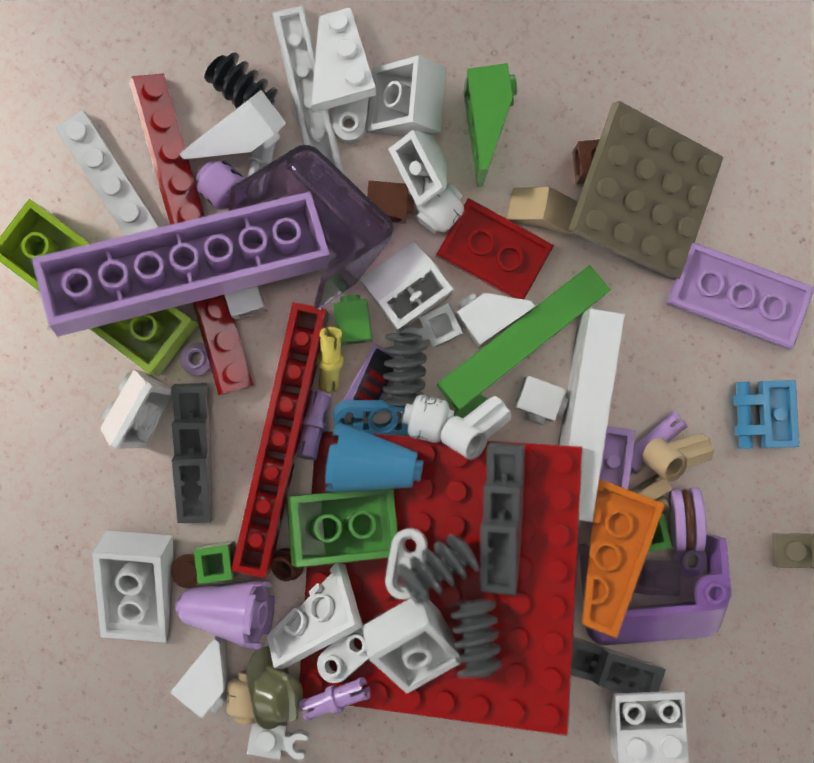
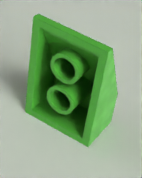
[463,63,517,186]
[286,489,397,568]

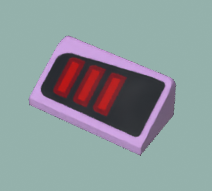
[343,343,394,414]

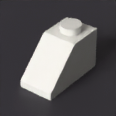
[388,130,448,207]
[456,293,535,348]
[170,636,229,719]

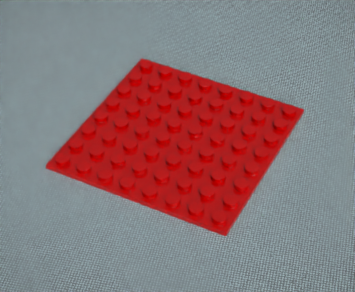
[299,431,583,736]

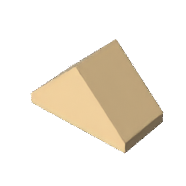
[507,187,577,234]

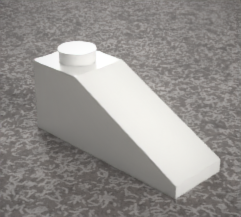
[179,90,287,159]

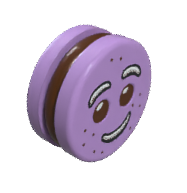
[668,488,706,552]

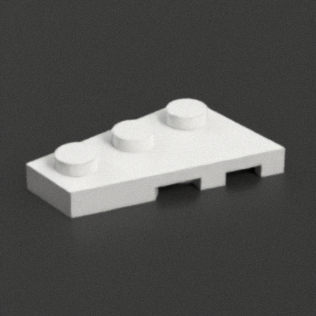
[311,7,377,113]
[267,563,363,670]

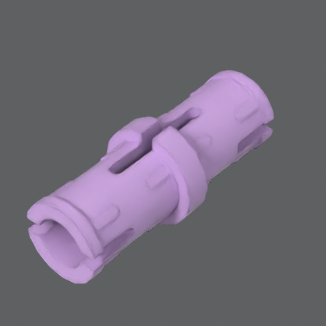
[295,390,332,461]
[299,677,370,721]

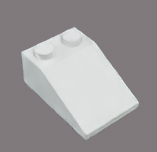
[100,369,172,449]
[92,530,174,643]

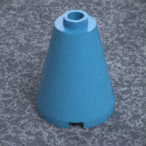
[325,423,423,492]

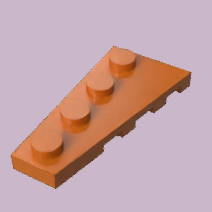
[581,479,665,639]

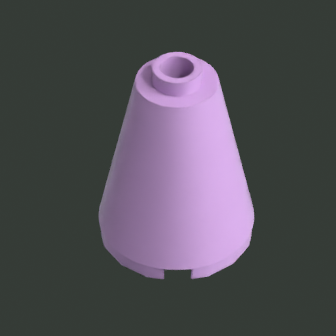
[176,580,275,650]

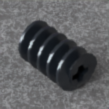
[204,52,278,109]

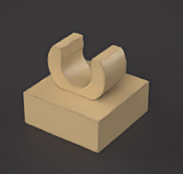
[630,474,673,513]

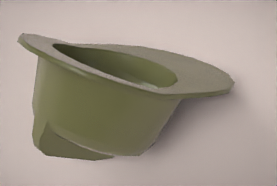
[246,646,303,730]

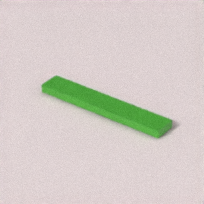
[436,265,611,412]

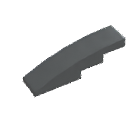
[171,383,212,523]
[480,442,525,595]
[571,637,666,693]

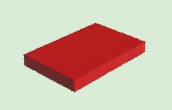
[436,198,554,300]

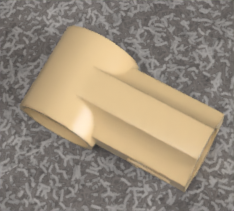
[642,433,714,482]

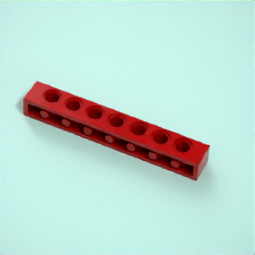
[231,302,329,578]

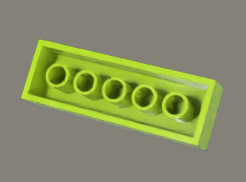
[0,199,198,377]

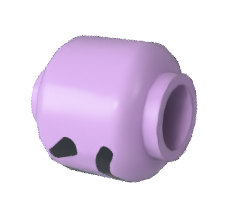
[196,160,246,210]

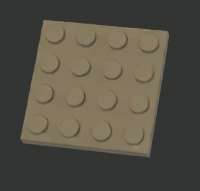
[568,101,724,280]

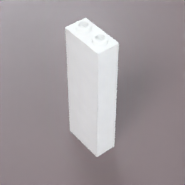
[558,309,625,527]

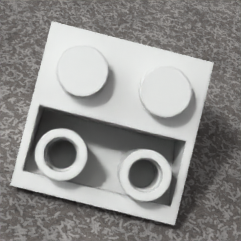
[360,241,453,333]
[609,691,689,763]

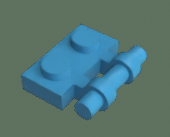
[733,380,800,449]

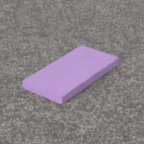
[666,243,814,350]

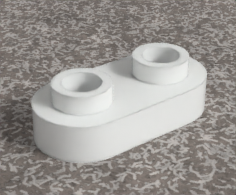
[333,97,370,144]
[385,528,428,599]
[317,624,368,683]

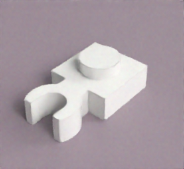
[402,303,464,348]
[246,722,309,760]

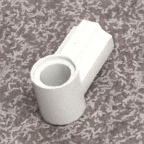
[441,396,511,460]

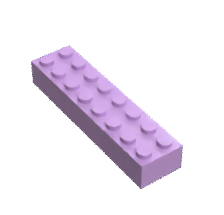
[32,192,330,337]

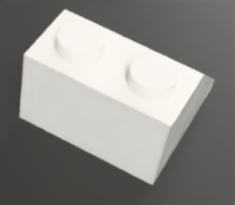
[367,55,446,136]
[363,595,463,693]

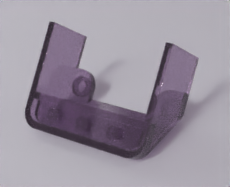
[229,145,394,311]

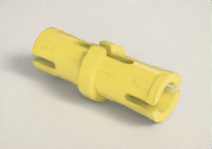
[316,327,343,394]

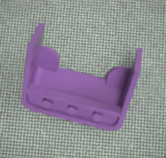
[578,533,731,645]

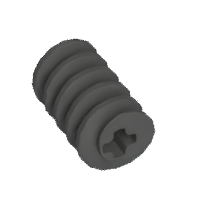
[383,333,428,406]
[397,534,479,605]
[451,599,502,678]

